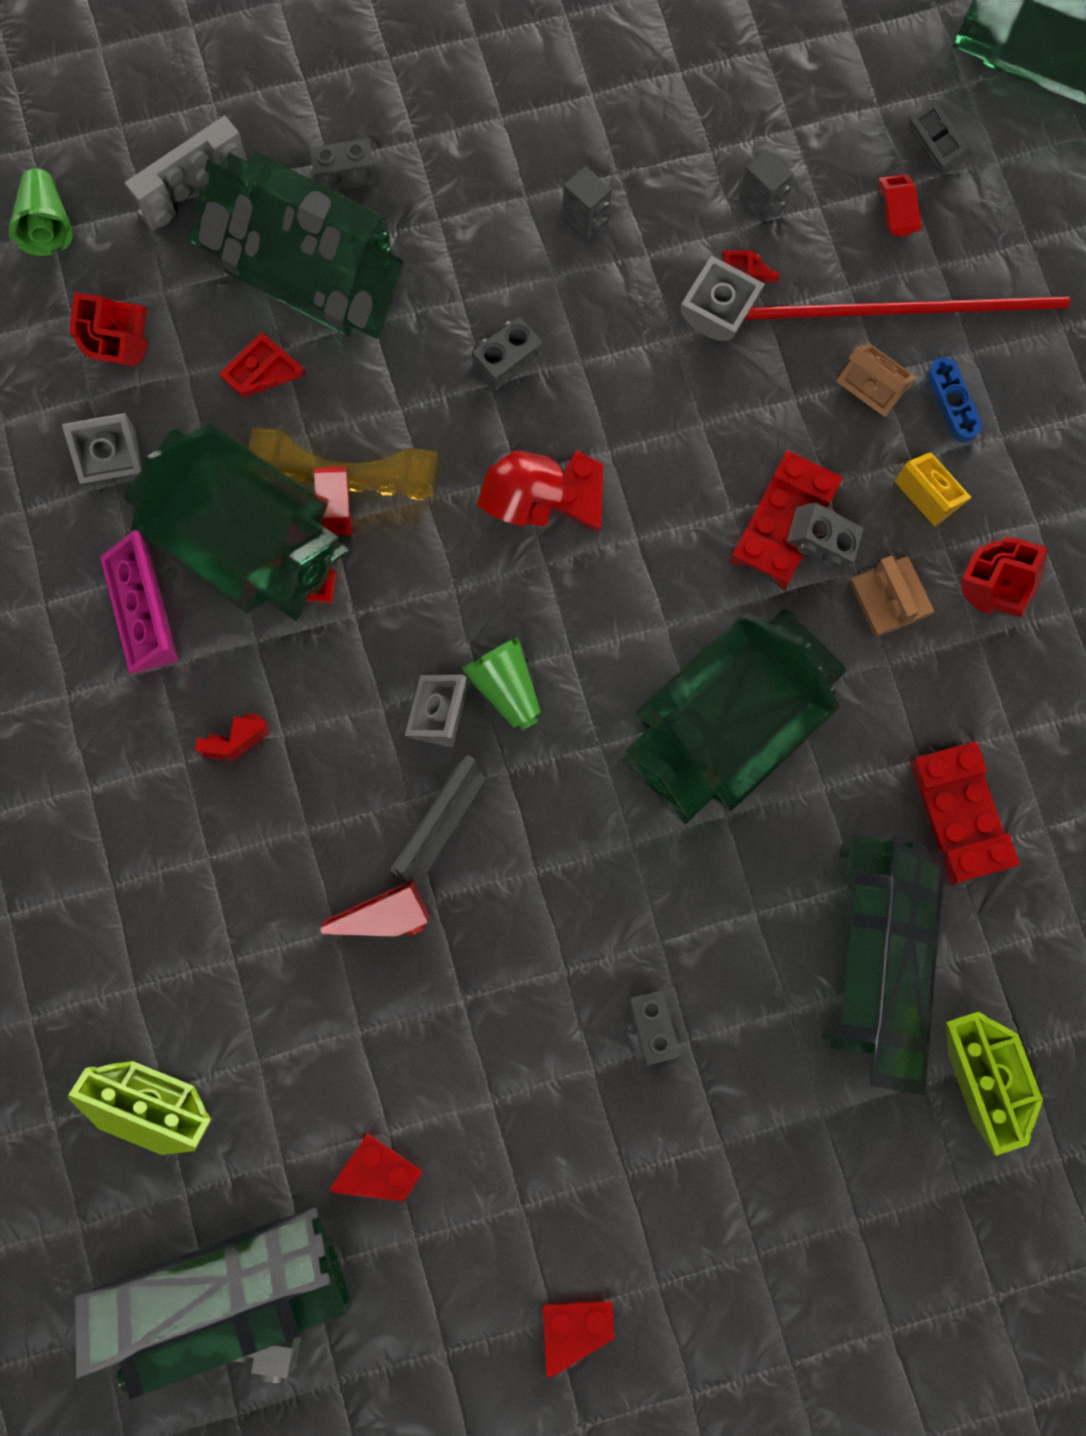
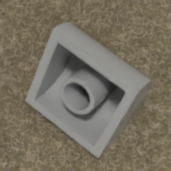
[681,256,765,341]

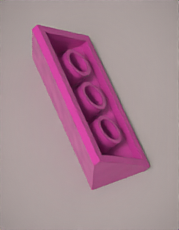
[100,531,178,674]

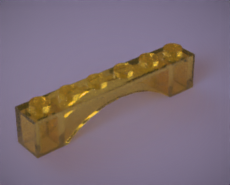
[246,427,439,500]

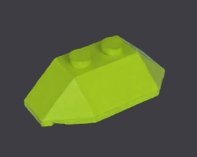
[945,1012,1043,1156]
[68,1061,211,1155]

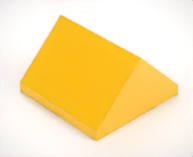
[894,452,972,527]

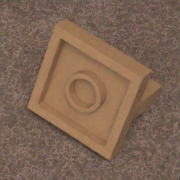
[836,343,917,417]
[849,555,935,638]

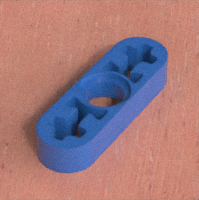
[927,357,982,443]

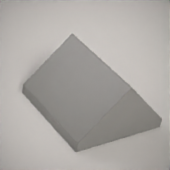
[62,413,142,484]
[405,675,468,748]

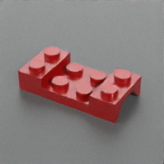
[729,450,843,590]
[910,741,1020,886]

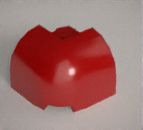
[70,292,148,366]
[476,451,564,527]
[961,537,1047,618]

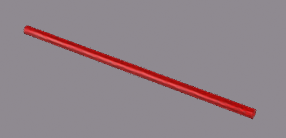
[745,296,1070,320]

